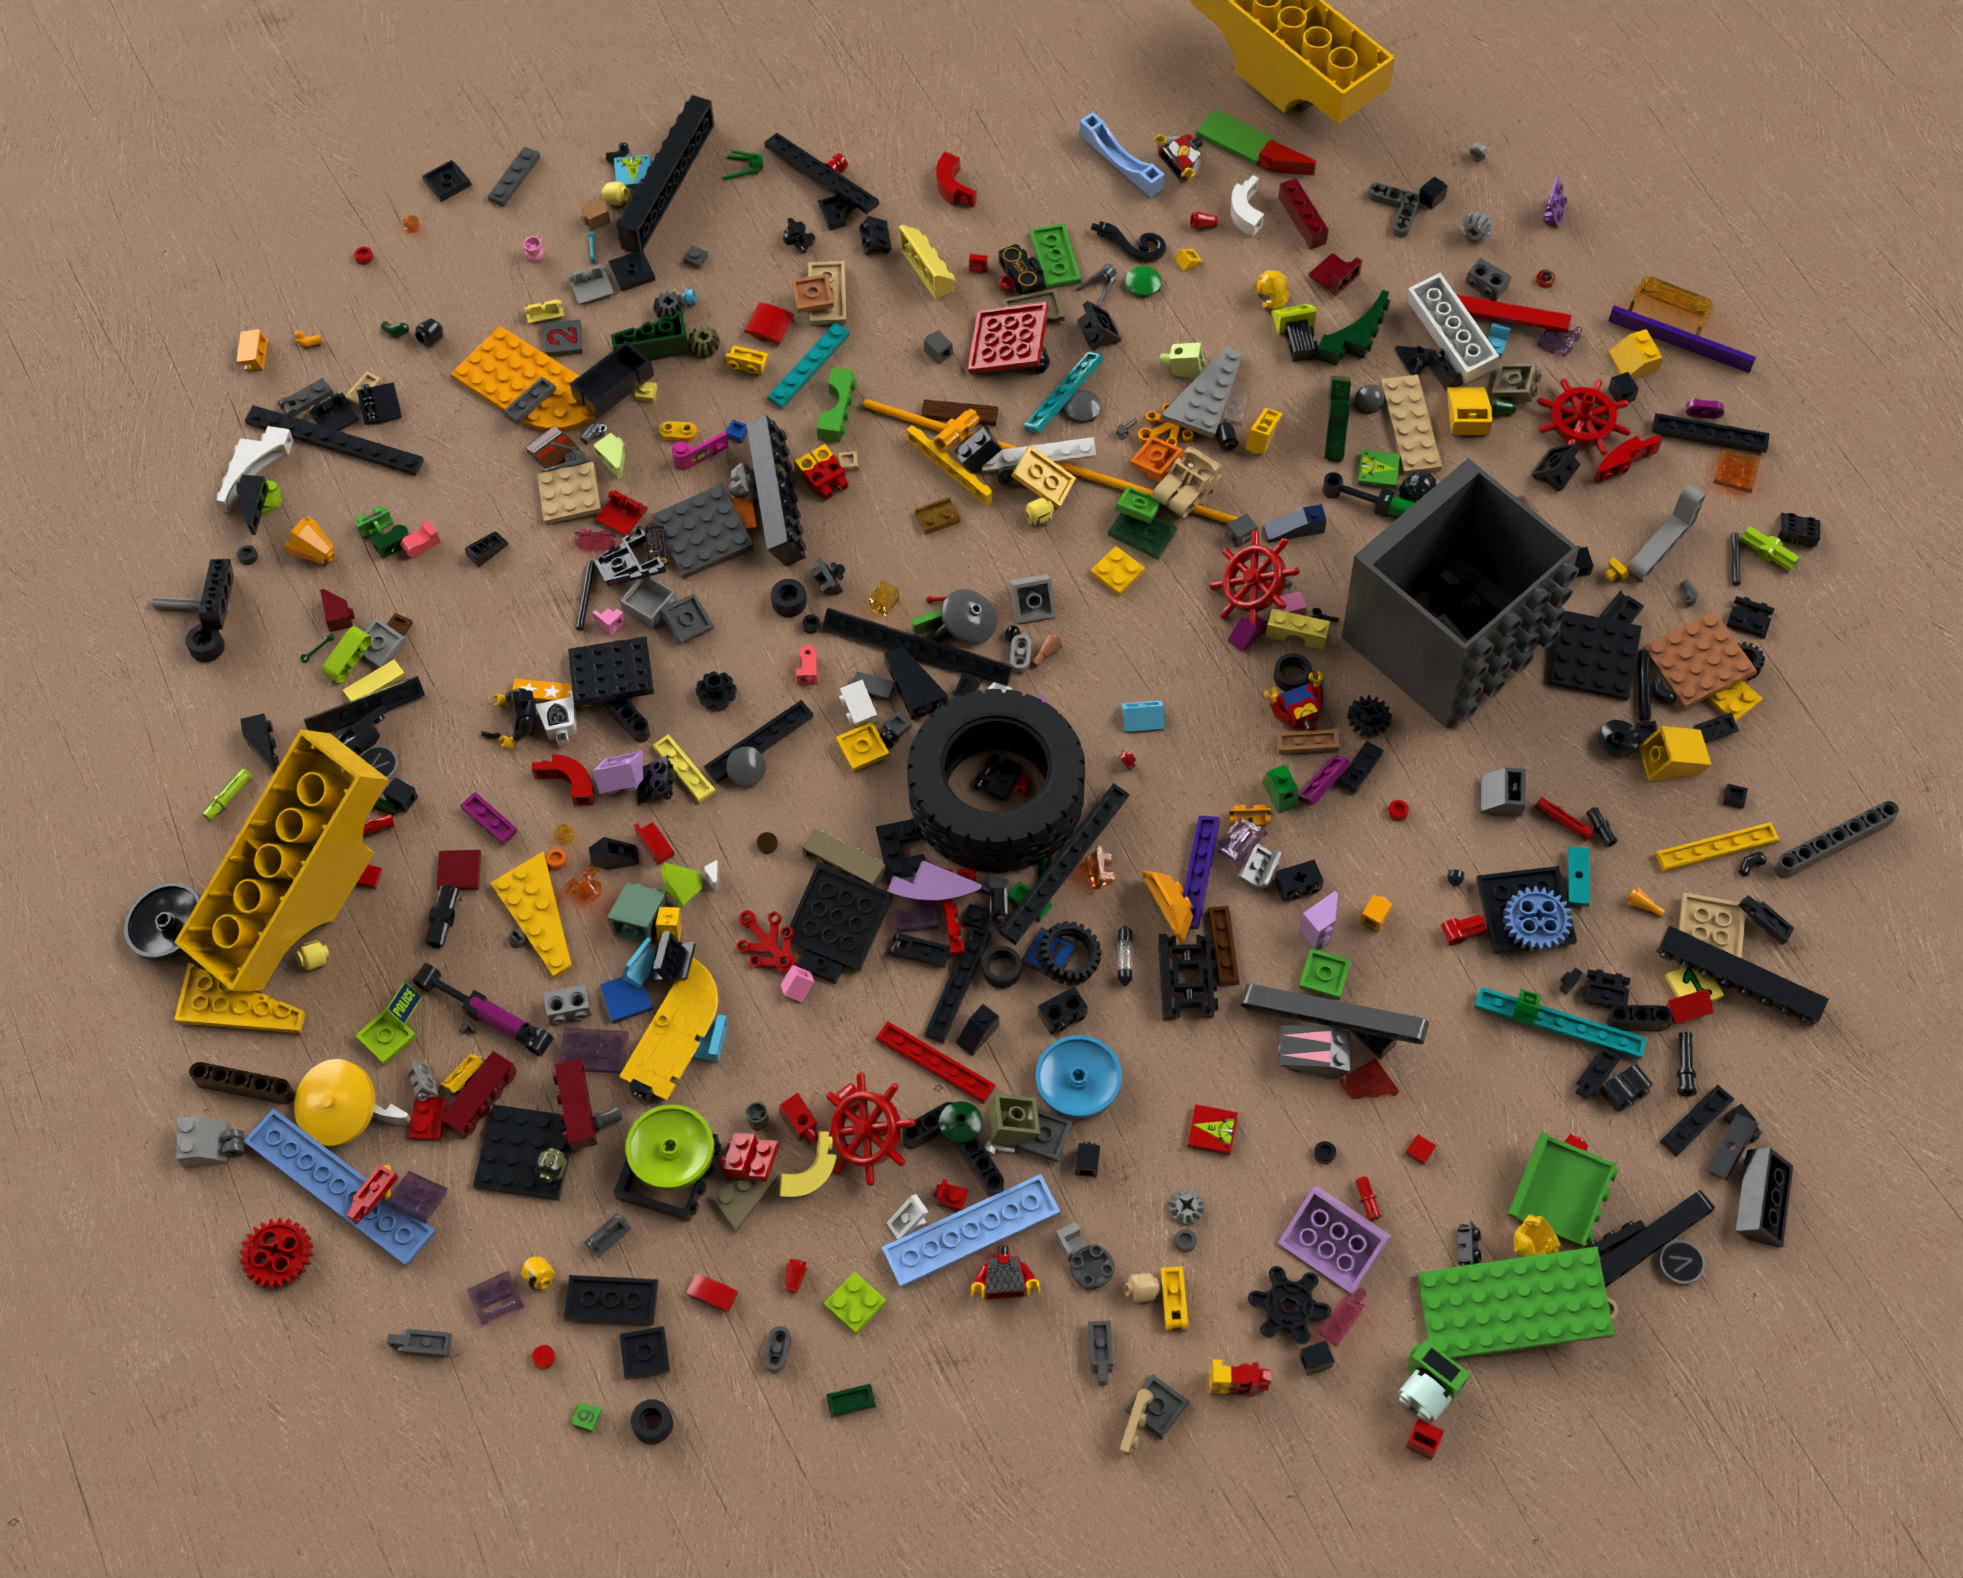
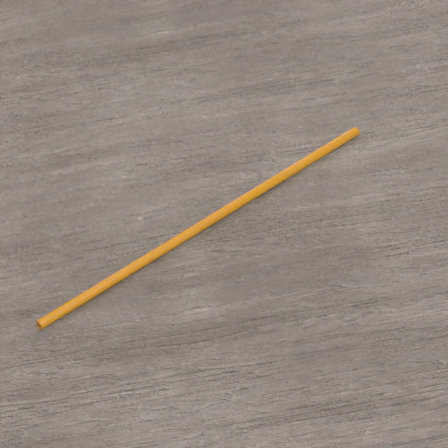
[863,399,1239,524]

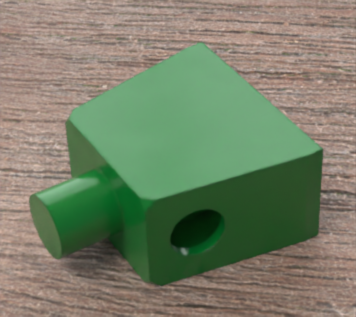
[1262,765,1298,814]

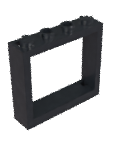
[613,1133,722,1221]

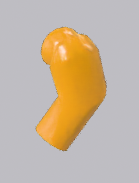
[294,330,322,347]

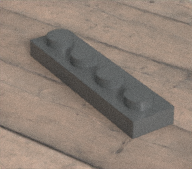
[488,146,540,207]

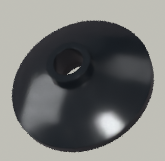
[1598,720,1639,756]

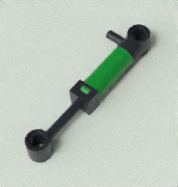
[1322,472,1415,518]

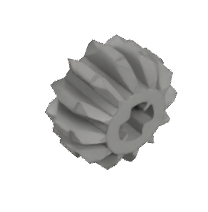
[1461,211,1493,242]

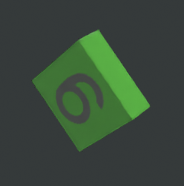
[571,1402,602,1432]

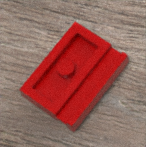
[408,1097,447,1141]

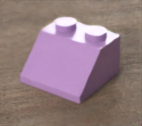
[593,751,643,795]
[1299,891,1338,949]

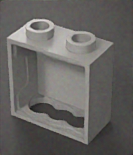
[620,576,677,629]

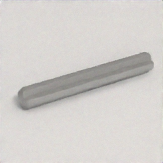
[152,597,230,613]

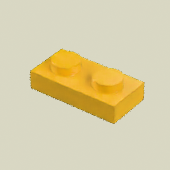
[440,1053,484,1093]

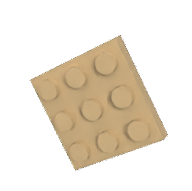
[537,462,602,525]
[1678,892,1746,958]

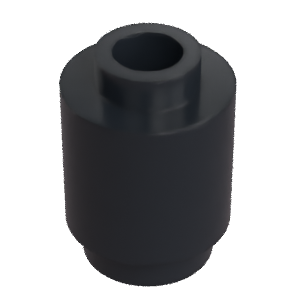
[1216,422,1238,451]

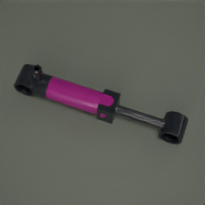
[412,963,554,1057]

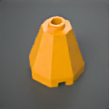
[285,517,336,564]

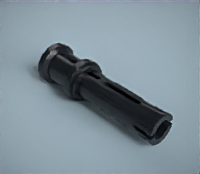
[1676,1031,1697,1097]

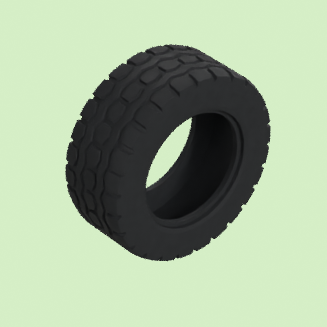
[907,689,1085,873]

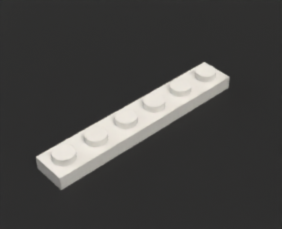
[982,437,1096,473]

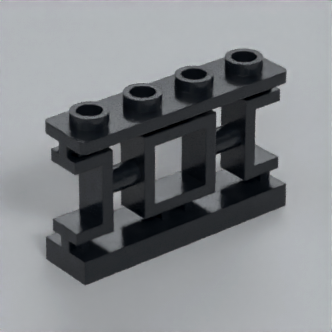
[1158,933,1218,1020]

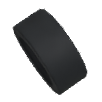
[1273,653,1312,692]
[982,946,1022,988]

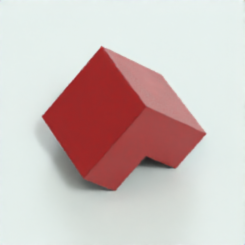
[1405,1418,1445,1460]

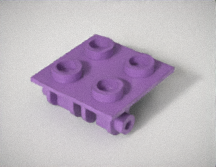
[1543,176,1567,228]

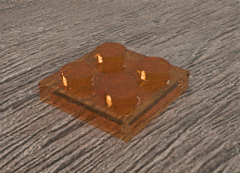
[1713,449,1760,493]

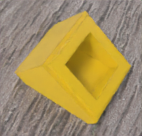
[1175,249,1203,271]

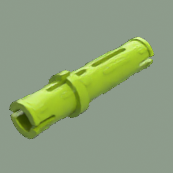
[202,769,252,822]

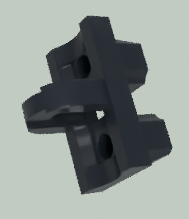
[783,218,815,253]

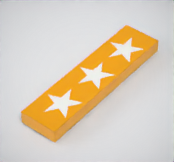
[512,679,591,707]

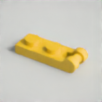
[1160,1267,1188,1331]

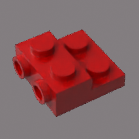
[720,1133,779,1182]

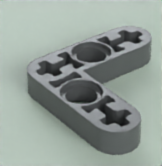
[1368,183,1420,237]

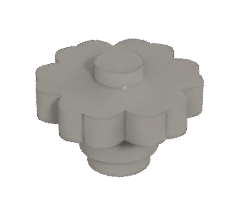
[728,463,758,501]

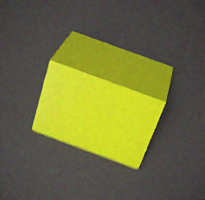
[1271,304,1317,334]

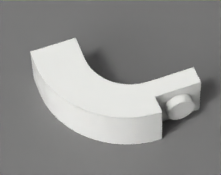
[1230,175,1264,237]

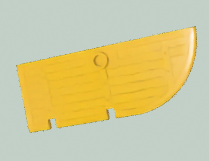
[619,958,718,1101]

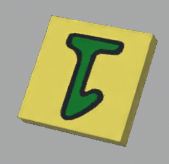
[1665,968,1724,1002]

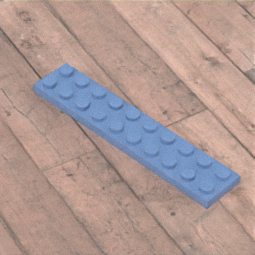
[244,1108,436,1267]

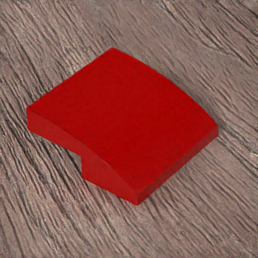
[744,302,795,346]

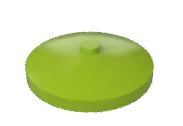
[625,1104,714,1191]

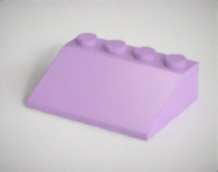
[1278,1186,1392,1294]

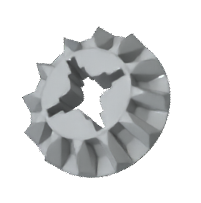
[1169,1189,1204,1224]

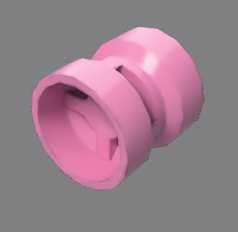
[523,236,544,262]

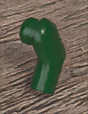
[381,321,409,337]

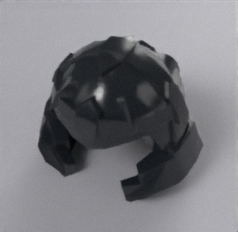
[1399,470,1436,500]

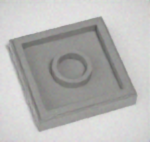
[363,617,407,668]

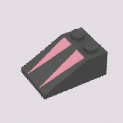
[1280,1025,1351,1080]

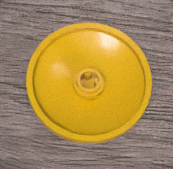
[294,1059,375,1147]

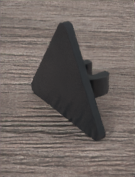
[1395,345,1436,375]

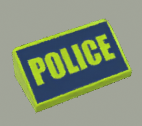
[384,981,422,1027]

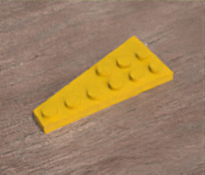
[174,963,305,1034]

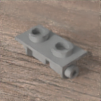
[408,1059,438,1101]

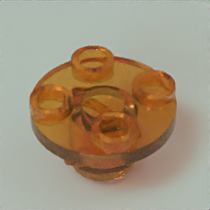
[564,864,602,903]

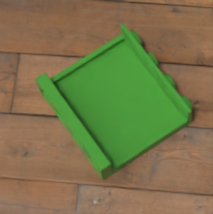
[1507,1131,1619,1246]

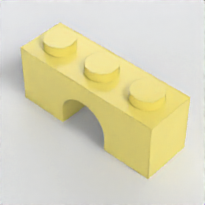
[1266,609,1330,650]

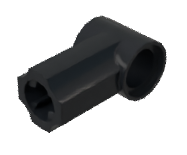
[989,888,1009,931]

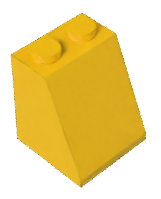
[1638,726,1712,782]

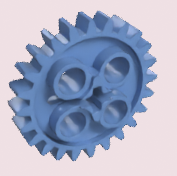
[1503,886,1573,952]

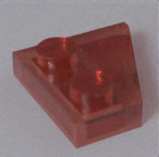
[1339,1058,1399,1099]

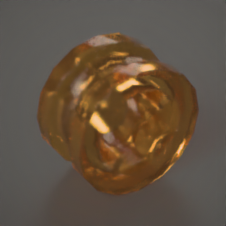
[403,215,420,233]

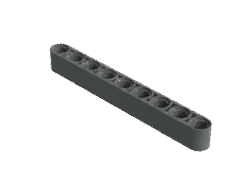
[1240,984,1429,1045]

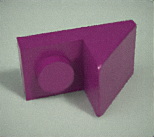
[1228,615,1268,652]

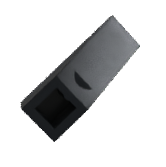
[240,713,279,773]

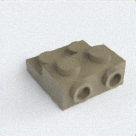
[1492,363,1541,402]

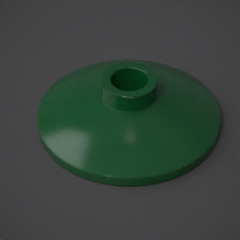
[939,1101,983,1143]

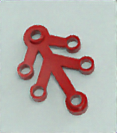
[737,910,796,973]

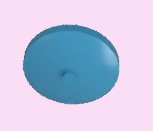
[1036,1035,1122,1119]

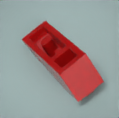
[1258,139,1317,175]

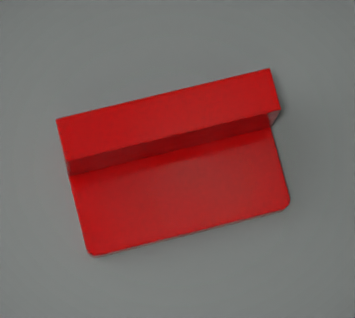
[634,822,675,866]

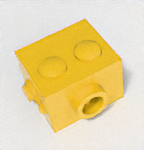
[655,907,682,944]

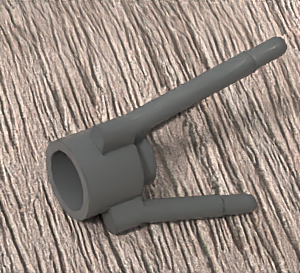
[1077,263,1117,307]
[543,443,586,472]

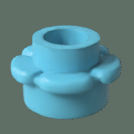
[682,288,697,306]

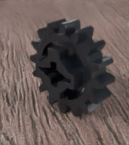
[1347,695,1392,738]

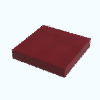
[436,850,481,891]

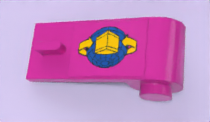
[672,431,729,470]

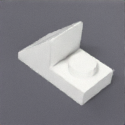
[887,1195,928,1239]

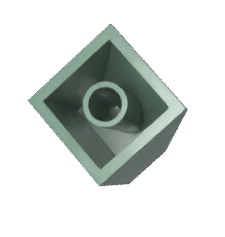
[608,883,668,945]

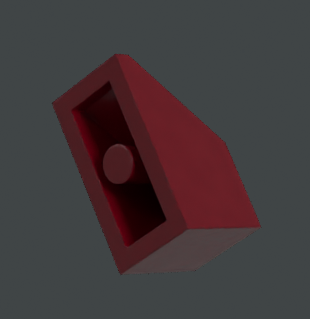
[320,589,355,632]

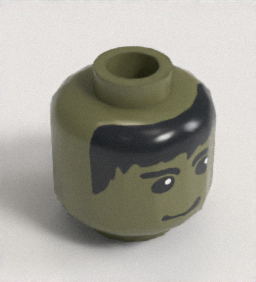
[535,1148,567,1183]

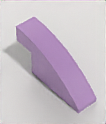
[887,861,982,900]

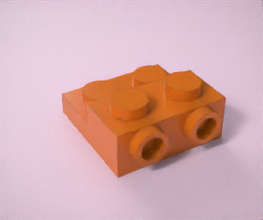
[1130,436,1184,483]

